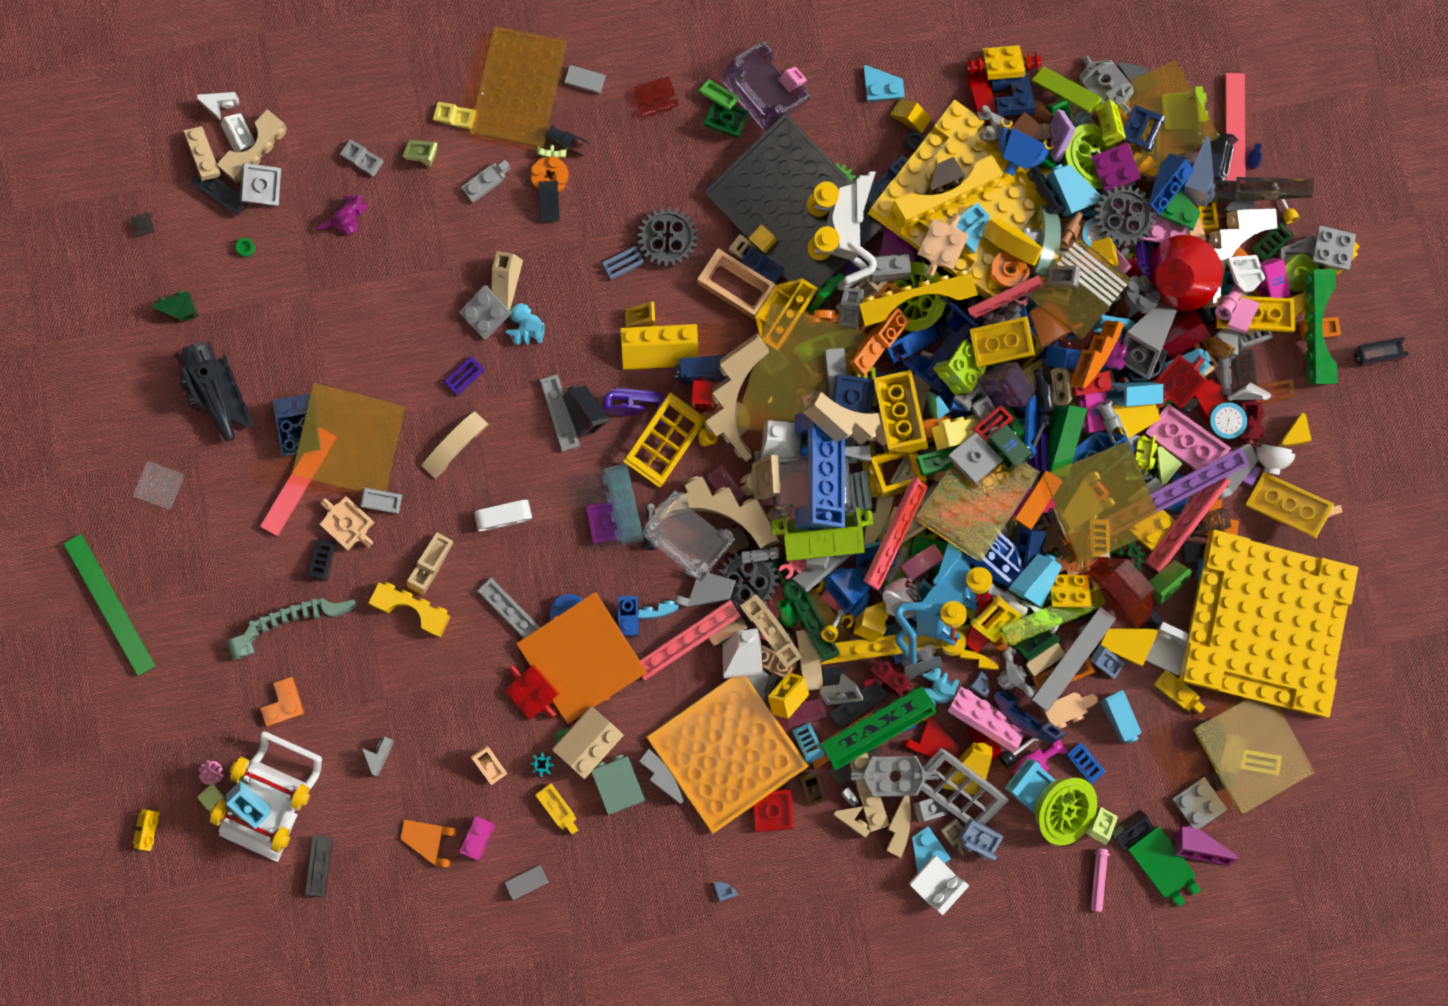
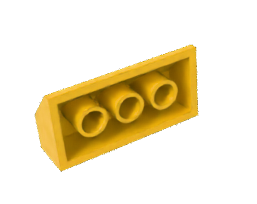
[621,324,699,370]
[873,370,929,453]

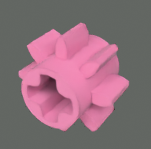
[198,760,223,786]

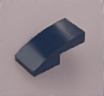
[741,247,785,284]

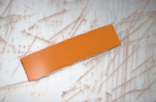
[1070,321,1124,388]

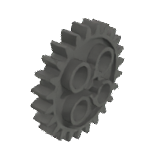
[1093,185,1156,248]
[637,207,698,268]
[719,550,780,613]

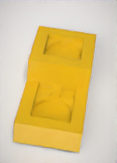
[958,650,998,670]

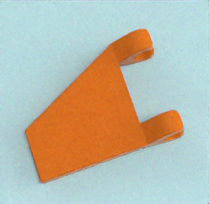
[401,820,456,867]

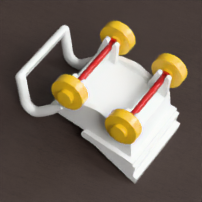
[806,172,877,290]
[210,731,322,862]

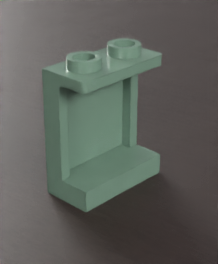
[592,754,645,815]

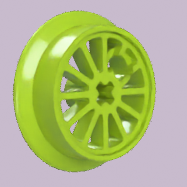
[1062,124,1119,189]
[893,262,947,331]
[1035,778,1097,845]

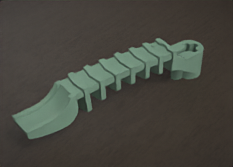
[227,598,357,660]

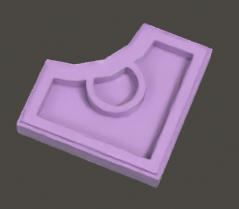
[1049,110,1076,162]

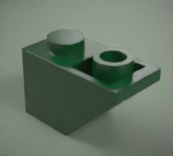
[152,291,199,323]

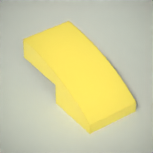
[433,102,477,130]

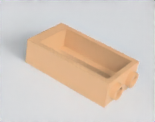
[697,249,775,320]

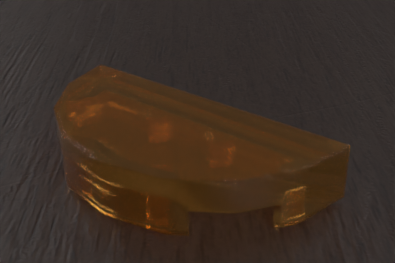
[1202,335,1235,359]

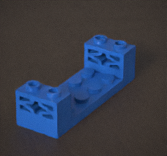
[795,412,845,531]

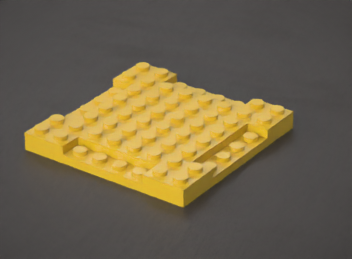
[868,100,1052,300]
[1179,530,1358,718]

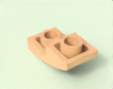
[761,645,797,678]

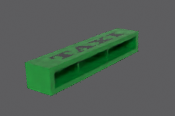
[821,686,937,770]

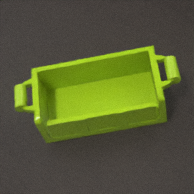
[771,507,873,561]

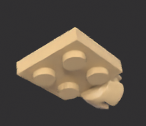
[740,455,781,501]

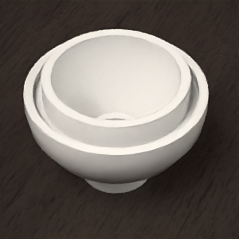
[1256,444,1295,475]

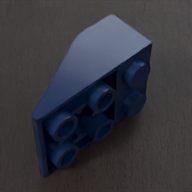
[272,393,321,457]

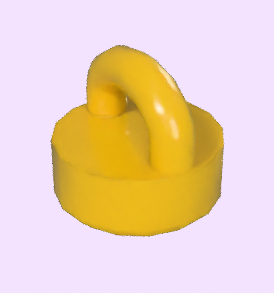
[698,427,717,446]

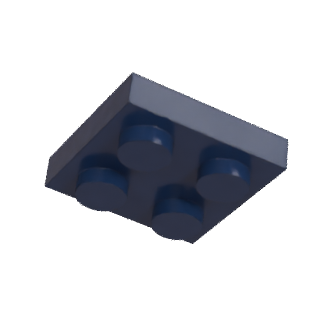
[833,374,875,414]

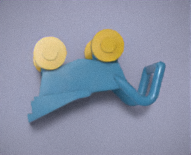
[895,538,992,664]

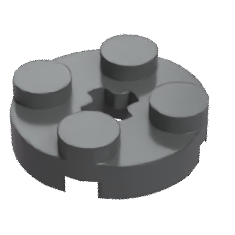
[1122,275,1161,313]
[982,301,1022,326]

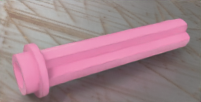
[1091,848,1110,912]

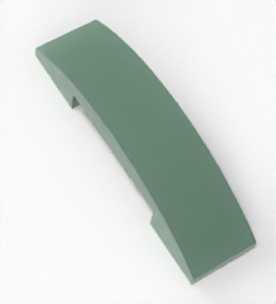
[1033,205,1061,279]

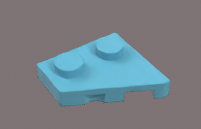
[863,65,905,102]
[954,203,990,254]
[912,826,951,873]

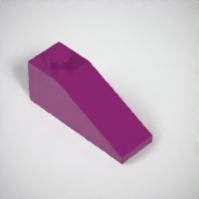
[1174,826,1237,866]

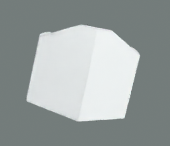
[1226,255,1265,292]
[1228,383,1271,401]

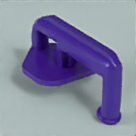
[603,388,665,426]

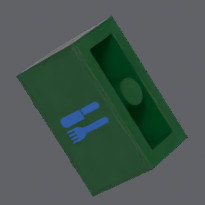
[986,424,1032,473]

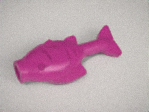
[1011,740,1068,776]

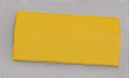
[1215,295,1295,332]

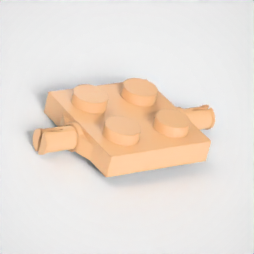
[918,213,969,276]
[320,496,375,551]

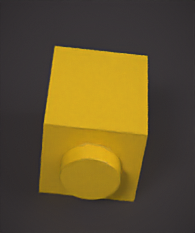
[749,224,777,253]

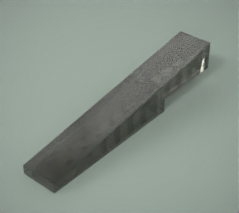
[1208,177,1314,203]

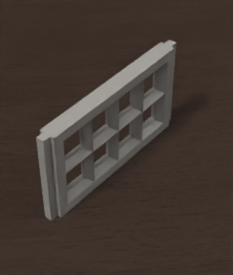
[921,748,1008,825]

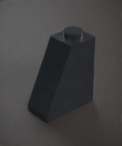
[562,385,609,438]

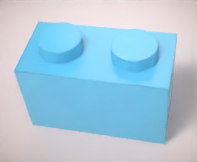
[226,781,270,829]

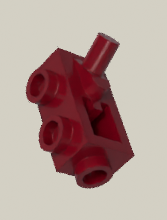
[1238,399,1264,445]
[862,658,912,697]

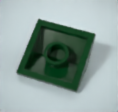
[703,102,750,138]

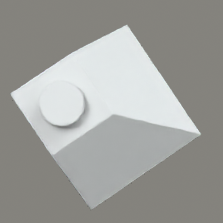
[761,420,801,463]
[722,629,762,678]

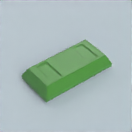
[698,79,740,110]

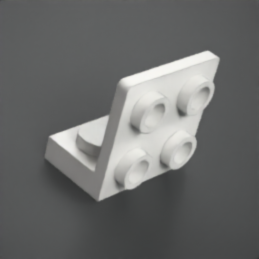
[1146,622,1189,675]
[909,855,969,915]

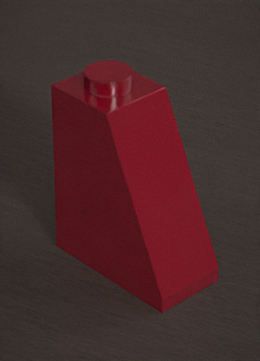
[1163,309,1211,359]

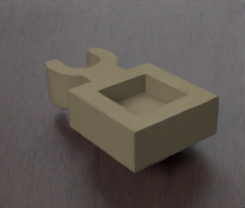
[940,818,964,855]

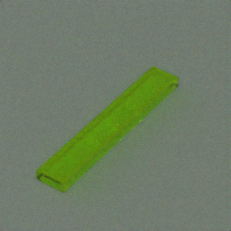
[999,587,1106,646]

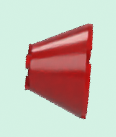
[1147,234,1223,311]

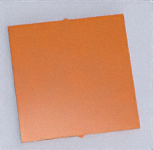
[517,592,647,724]

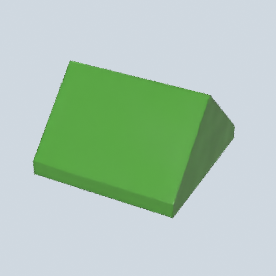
[1145,560,1192,606]

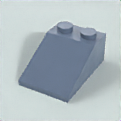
[1184,136,1216,207]

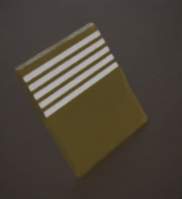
[1030,238,1132,339]

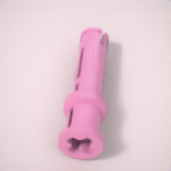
[1215,283,1243,320]

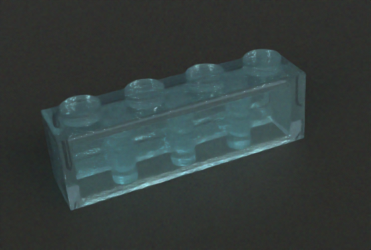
[602,463,644,546]

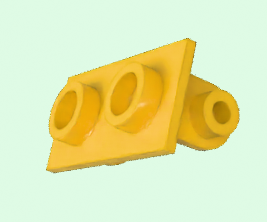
[132,809,159,851]

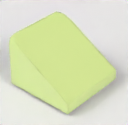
[198,784,225,811]

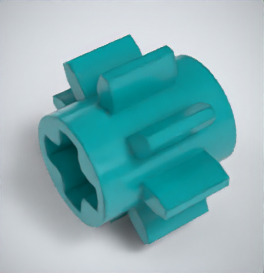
[530,752,555,777]

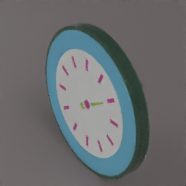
[1209,402,1248,440]

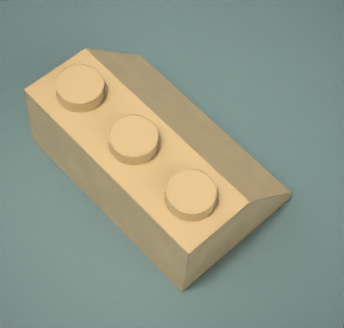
[552,706,624,779]

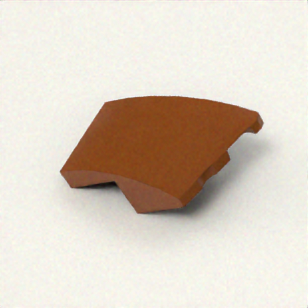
[1028,301,1084,347]

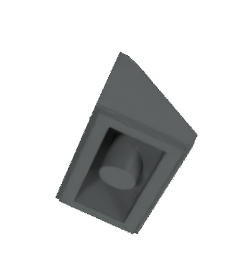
[901,651,943,681]

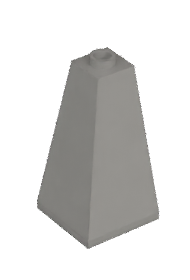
[1122,302,1177,380]

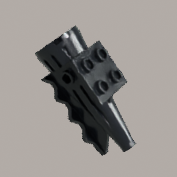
[174,341,254,442]

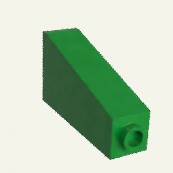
[1048,405,1087,479]

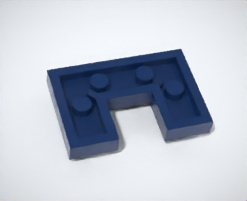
[990,69,1036,116]

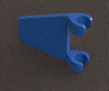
[1024,394,1045,457]

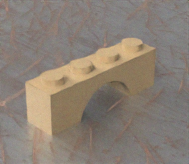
[217,109,287,184]

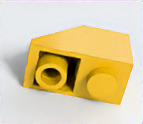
[854,601,889,642]

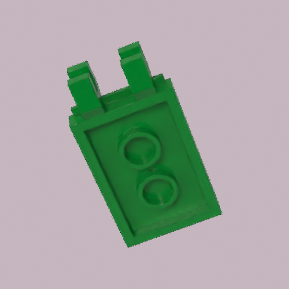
[1127,826,1201,907]

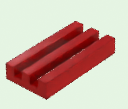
[972,405,1014,442]

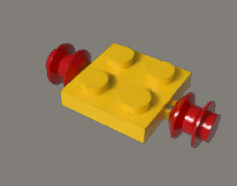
[966,45,1042,80]

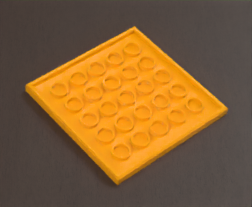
[647,676,809,834]

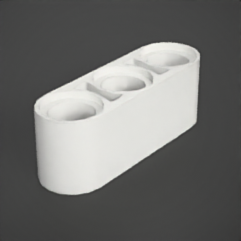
[474,500,532,531]

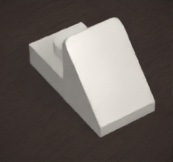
[197,92,239,120]

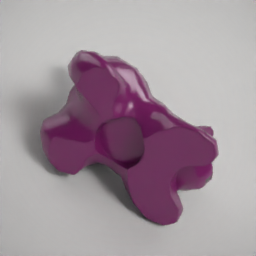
[317,194,367,235]
[1100,333,1127,370]

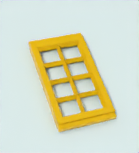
[623,392,705,488]

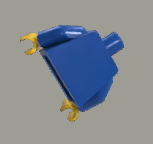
[998,118,1054,176]
[815,567,871,628]

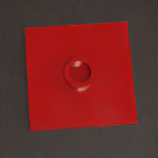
[753,790,794,833]

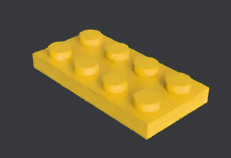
[1246,472,1334,539]

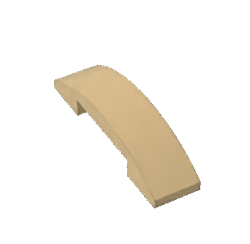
[422,411,489,479]
[740,594,802,668]

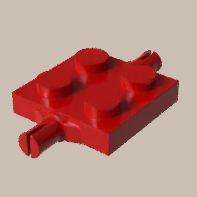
[1153,354,1208,409]
[505,665,560,720]

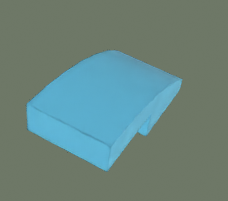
[638,601,678,619]

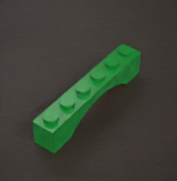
[1304,269,1337,384]

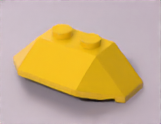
[755,278,818,351]

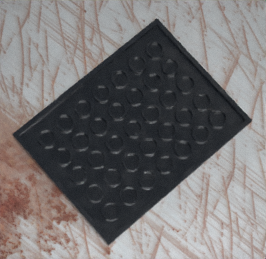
[704,113,884,289]

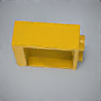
[867,451,927,499]

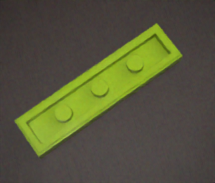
[1032,66,1102,114]

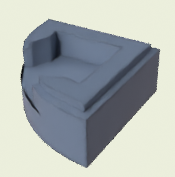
[970,671,989,699]
[713,882,738,902]

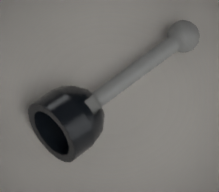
[1029,413,1055,459]

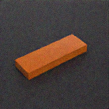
[1014,470,1062,530]

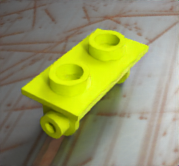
[1134,435,1157,476]

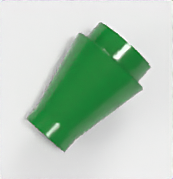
[777,600,798,627]

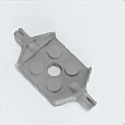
[1079,56,1134,115]
[851,756,939,796]

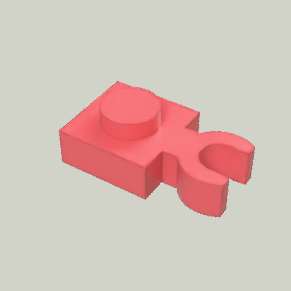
[778,559,807,580]

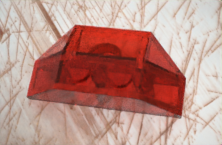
[1084,558,1154,629]

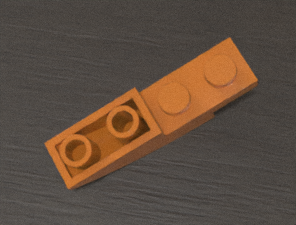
[849,308,909,376]

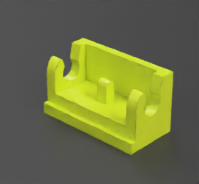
[1095,99,1126,146]

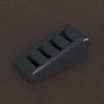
[307,539,336,580]

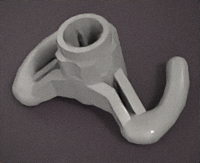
[997,647,1038,698]

